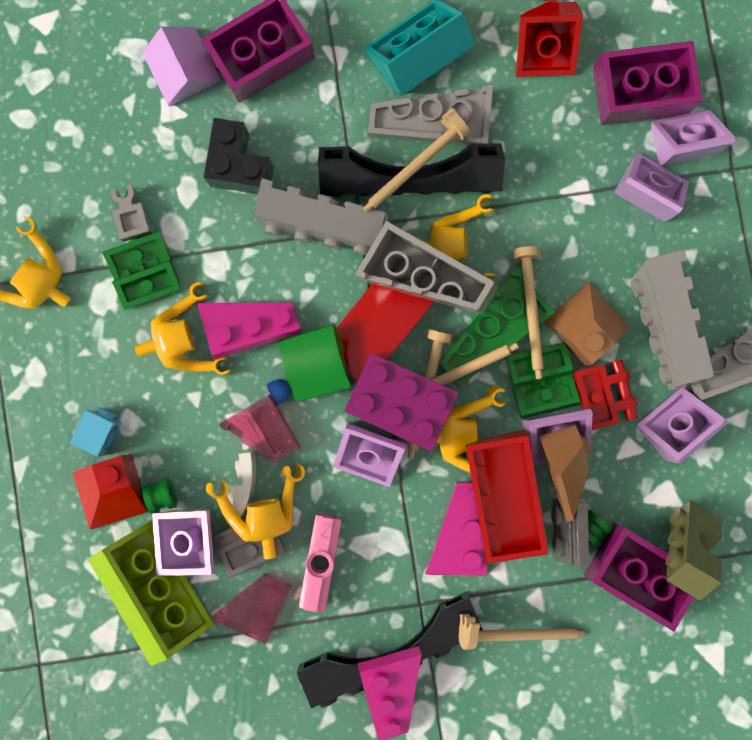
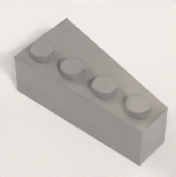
[253,178,386,256]
[354,221,499,315]
[631,249,714,391]

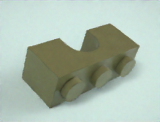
[666,500,722,601]

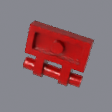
[572,359,638,431]

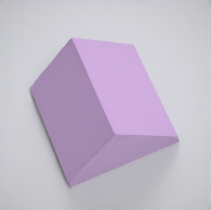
[142,27,222,107]
[651,110,735,167]
[614,152,689,222]
[636,388,728,464]
[522,409,593,466]
[333,423,406,487]
[152,507,214,576]

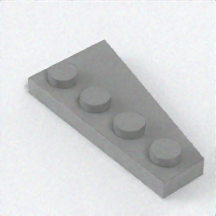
[368,84,493,146]
[691,329,752,401]

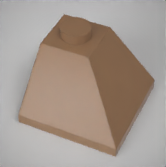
[544,282,630,366]
[539,425,592,522]

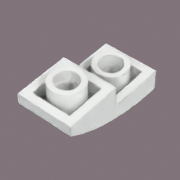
[228,451,256,517]

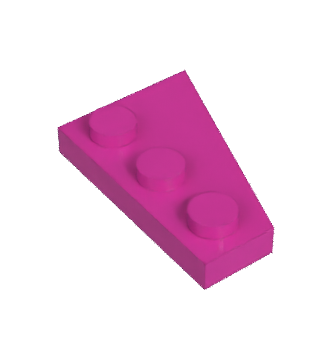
[197,302,302,360]
[425,482,487,576]
[357,646,422,740]

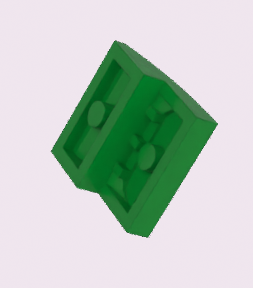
[102,230,182,310]
[278,323,354,403]
[505,342,581,419]

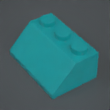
[363,0,476,96]

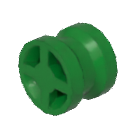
[143,478,178,514]
[588,510,613,548]

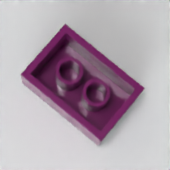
[202,0,315,103]
[593,41,703,125]
[344,353,458,452]
[583,523,694,632]

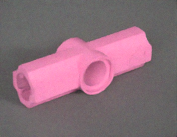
[299,514,342,612]

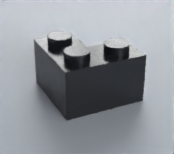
[204,118,274,194]

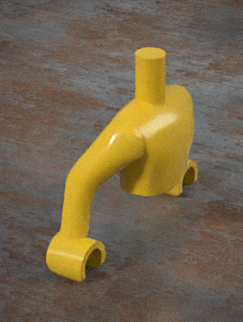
[425,194,497,279]
[0,217,71,309]
[134,282,232,376]
[436,385,506,473]
[206,463,305,560]

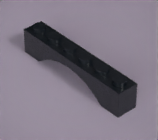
[318,143,505,197]
[297,592,483,708]

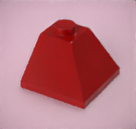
[515,2,583,77]
[72,454,148,530]

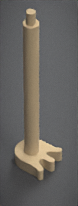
[363,108,470,213]
[513,246,544,379]
[408,329,455,459]
[431,343,519,386]
[459,614,585,650]

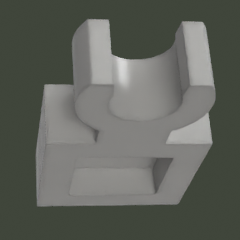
[111,184,152,242]

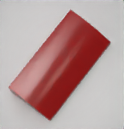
[336,284,434,381]
[465,429,548,564]

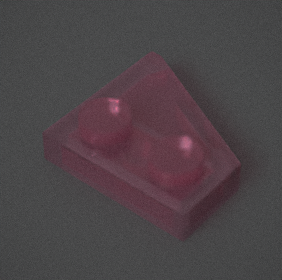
[219,394,301,463]
[212,573,292,644]

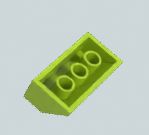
[87,520,214,666]

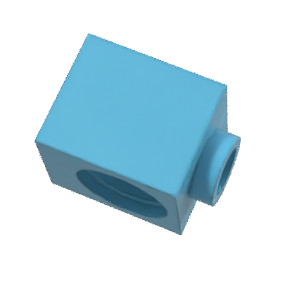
[69,407,122,457]

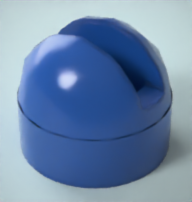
[266,379,291,405]

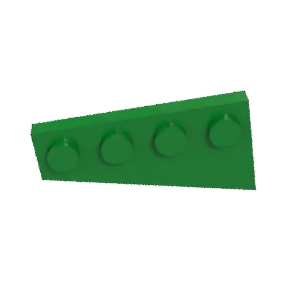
[440,266,555,387]

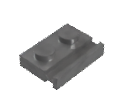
[551,499,589,567]
[212,521,287,578]

